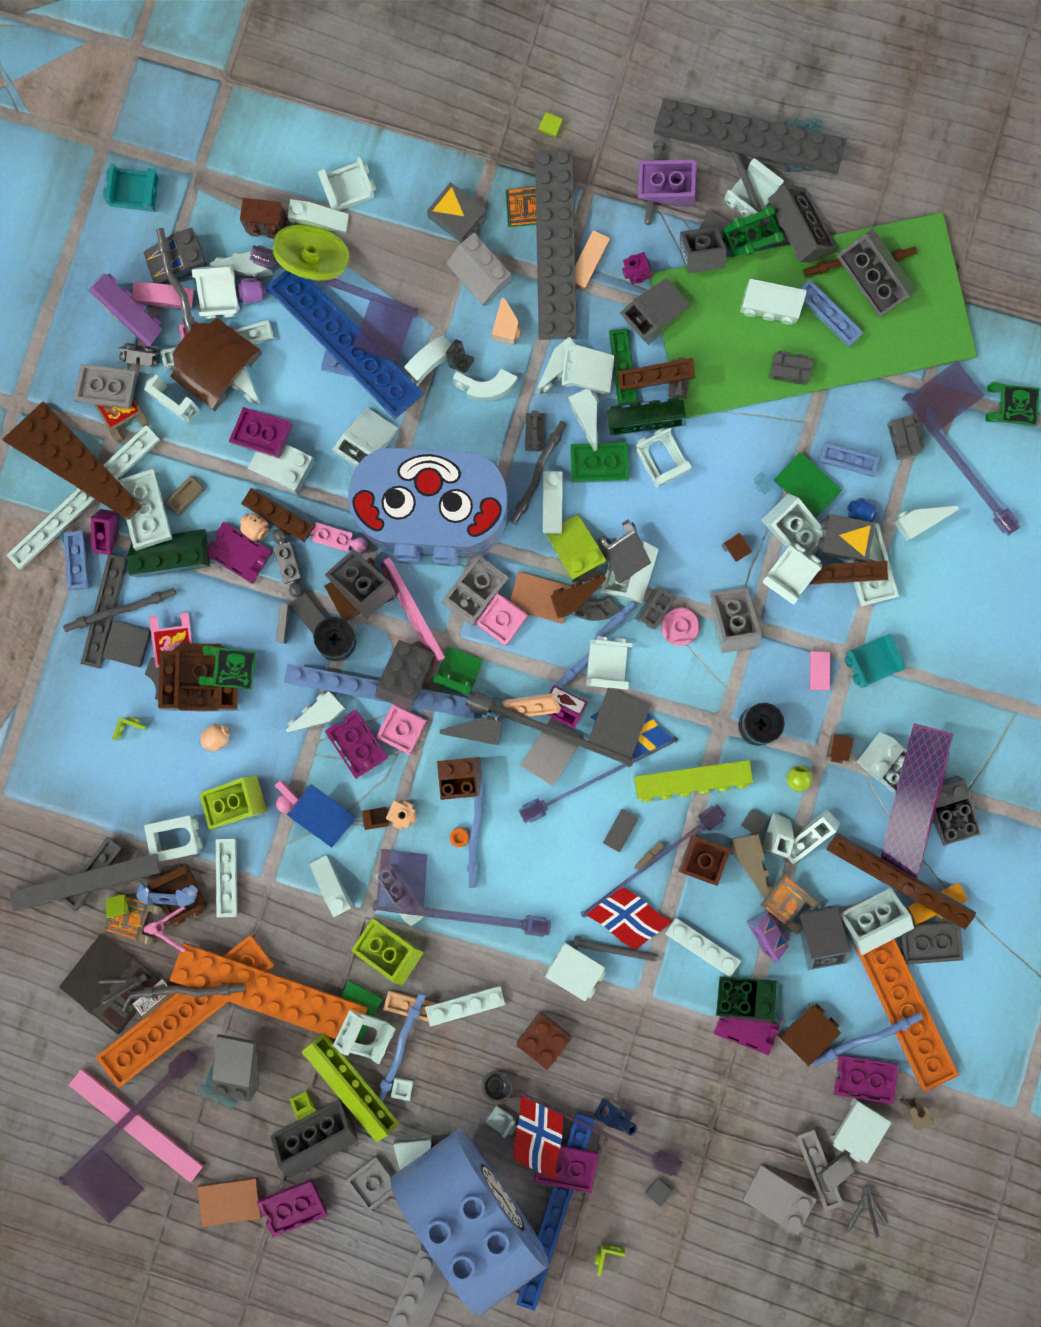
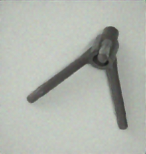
[98,973,148,1012]
[846,1187,887,1238]

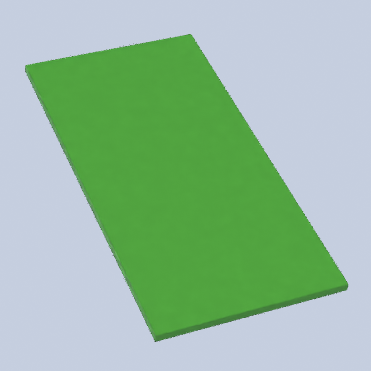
[650,212,977,419]

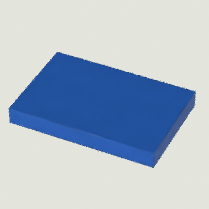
[287,784,356,848]

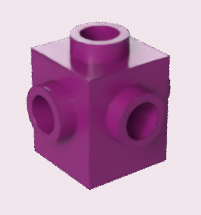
[622,252,653,285]

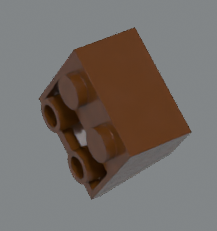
[437,757,482,800]

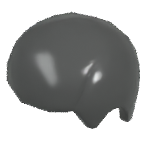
[482,1071,513,1102]

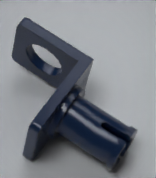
[594,1098,637,1136]

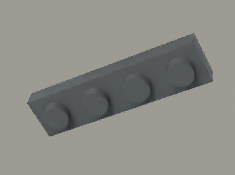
[60,837,124,911]

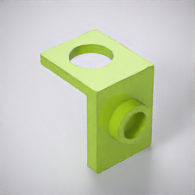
[112,716,149,740]
[594,1243,626,1276]

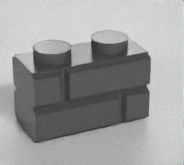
[769,351,813,385]
[887,415,924,460]

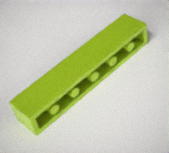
[633,760,753,803]
[301,1033,399,1142]

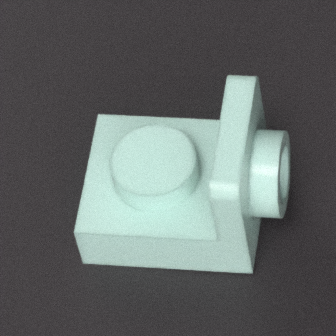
[485,1105,517,1138]

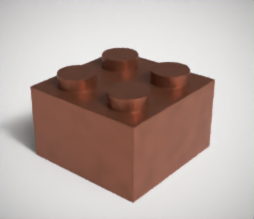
[240,198,287,239]
[678,835,731,886]
[516,1011,572,1070]

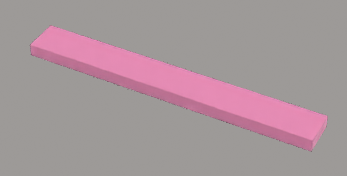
[69,1068,204,1183]

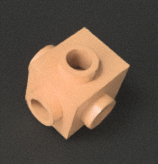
[386,800,417,830]

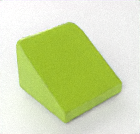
[106,894,129,918]
[289,1090,317,1120]

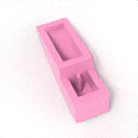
[131,282,194,310]

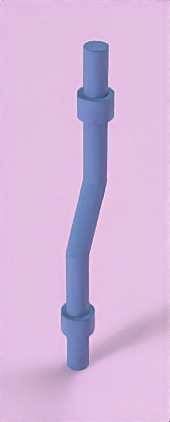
[554,601,637,688]
[467,780,484,888]
[377,993,426,1102]
[813,1012,923,1067]

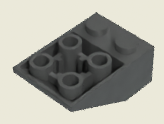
[620,278,691,345]
[933,775,981,846]

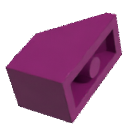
[90,509,119,555]

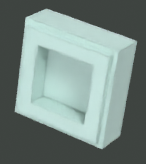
[391,1077,414,1101]

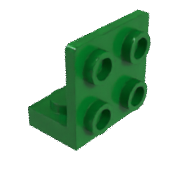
[433,647,483,695]

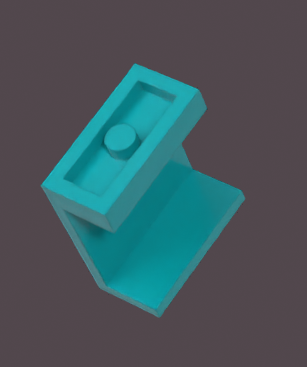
[844,634,906,688]

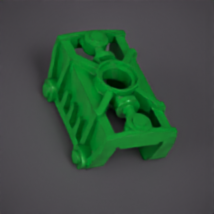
[723,205,785,257]

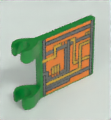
[506,187,536,227]

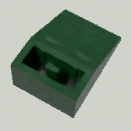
[716,976,782,1024]

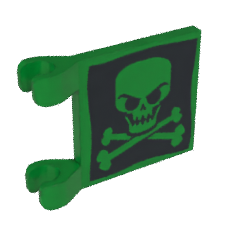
[985,382,1039,426]
[199,646,256,690]

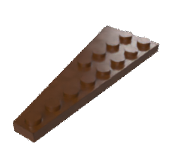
[2,401,142,520]

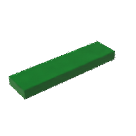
[609,328,637,405]

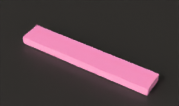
[380,557,445,665]

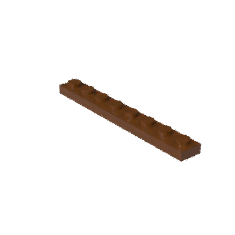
[826,832,976,930]

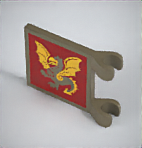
[95,396,150,443]

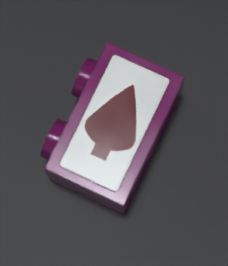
[546,685,588,729]

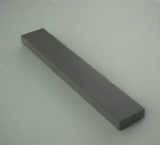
[80,554,128,669]

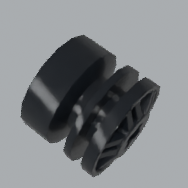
[313,617,356,661]
[738,703,785,746]

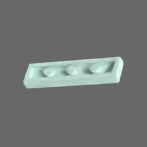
[216,838,238,917]
[665,917,741,977]
[425,985,505,1027]

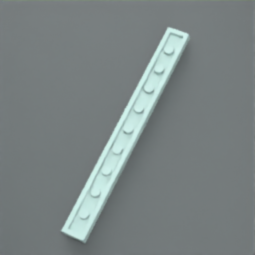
[6,425,161,570]

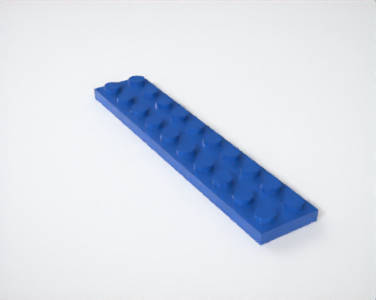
[266,270,423,419]

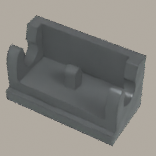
[634,587,676,630]

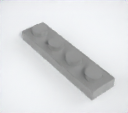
[795,1128,843,1212]

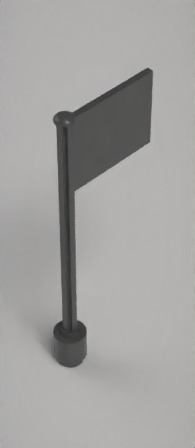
[465,688,651,767]

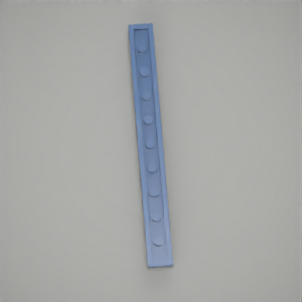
[284,663,475,719]

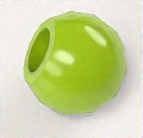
[786,766,813,792]

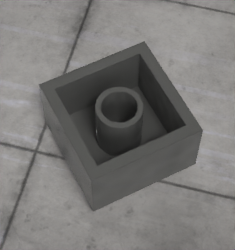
[680,226,726,273]

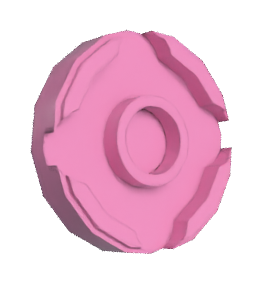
[661,608,699,646]

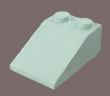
[247,444,316,495]
[762,493,824,556]

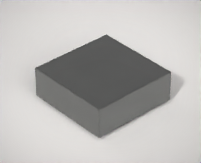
[741,809,768,835]
[645,1177,673,1207]

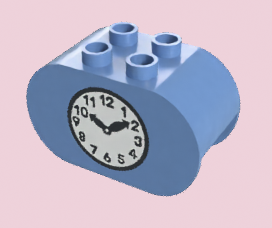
[390,1128,549,1316]

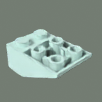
[332,407,398,468]
[857,732,906,794]

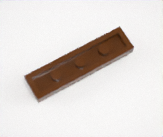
[618,358,696,392]
[241,488,315,543]
[809,561,888,585]

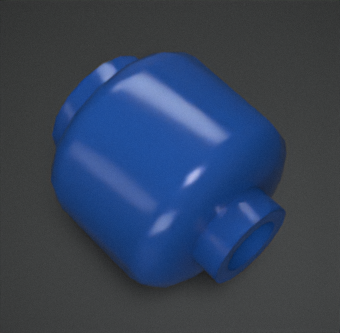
[847,498,877,522]

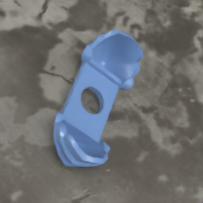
[136,882,198,907]

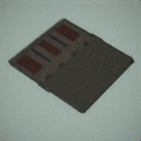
[59,933,161,1034]

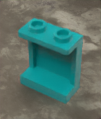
[103,164,159,212]

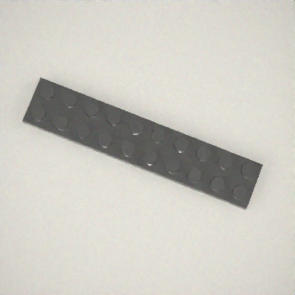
[654,98,847,175]
[535,149,577,340]

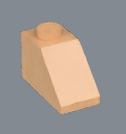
[492,298,521,345]

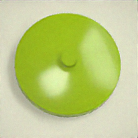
[272,224,349,280]

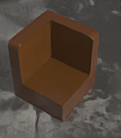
[721,533,752,562]
[362,807,389,830]

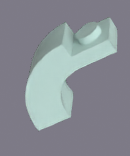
[403,336,455,386]
[453,369,518,402]

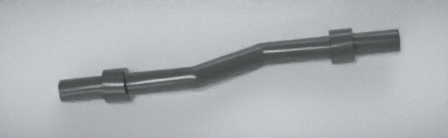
[156,228,196,333]
[509,421,567,525]
[63,588,176,632]
[130,983,246,999]

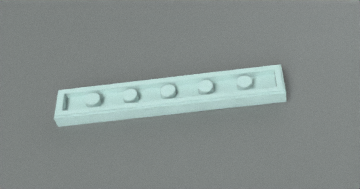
[160,320,275,370]

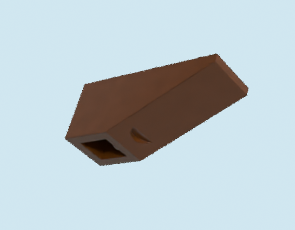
[550,575,606,619]

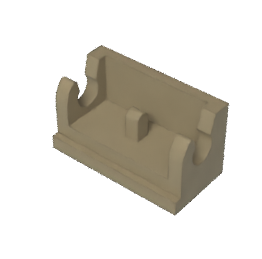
[900,1098,935,1130]

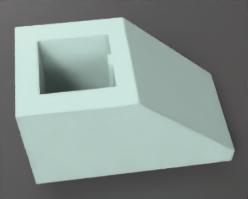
[762,813,794,858]

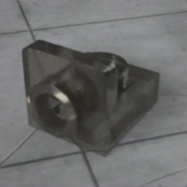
[446,339,475,373]

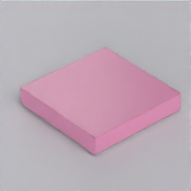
[475,592,528,646]
[376,704,427,755]

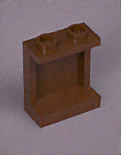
[149,865,207,926]
[778,1002,841,1066]

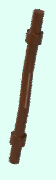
[803,246,917,277]

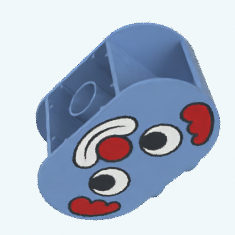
[348,448,508,566]

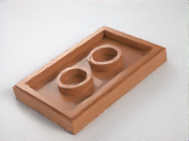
[510,571,572,624]
[197,1177,262,1227]

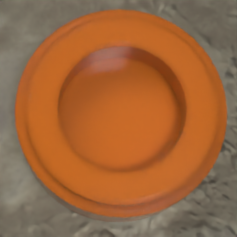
[450,828,469,847]

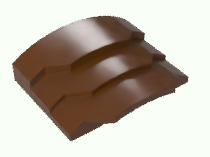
[170,318,262,411]
[158,643,238,712]

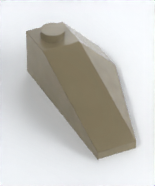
[729,833,772,899]

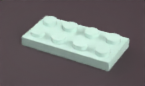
[118,469,173,551]
[847,523,899,607]

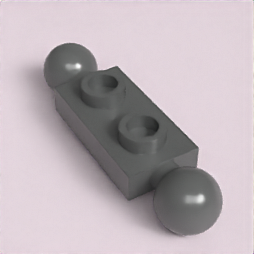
[273,528,304,598]

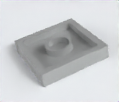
[345,1155,393,1213]

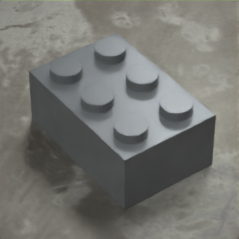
[375,640,434,711]

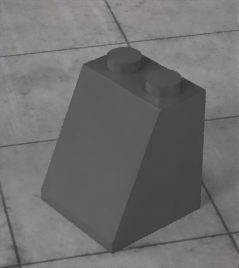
[798,906,850,970]

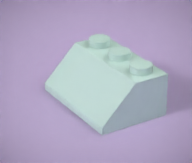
[740,279,807,325]
[600,538,659,603]
[840,888,914,955]

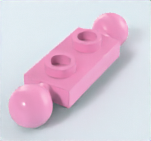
[307,521,368,553]

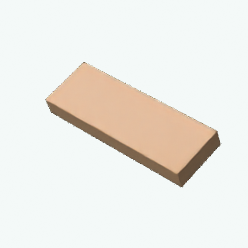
[575,230,610,290]
[501,693,561,717]
[383,990,440,1025]

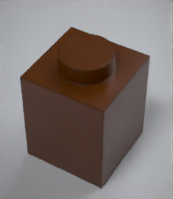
[826,734,854,764]

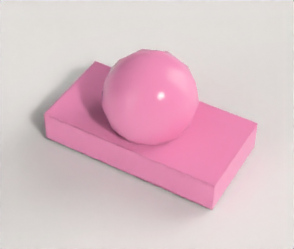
[275,781,300,813]

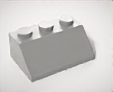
[446,233,511,306]

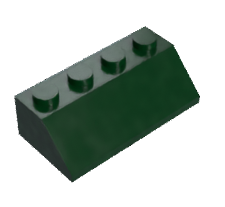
[607,397,686,436]
[127,529,211,578]

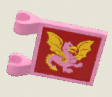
[149,612,192,668]

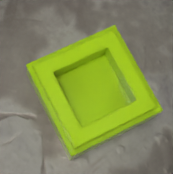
[538,112,563,138]

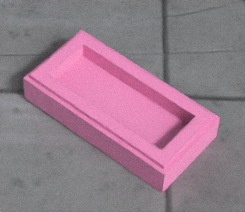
[809,651,830,690]

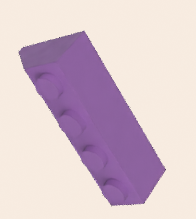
[87,273,162,347]

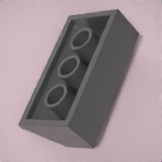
[768,184,838,263]
[836,228,916,318]
[270,1099,359,1178]

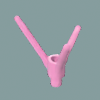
[143,906,186,952]

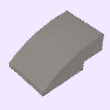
[442,555,509,627]
[520,717,583,786]

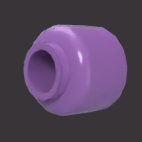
[237,278,266,304]

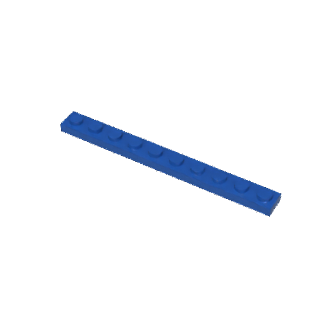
[516,1112,595,1311]

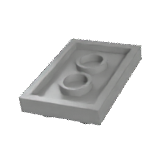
[73,364,138,410]

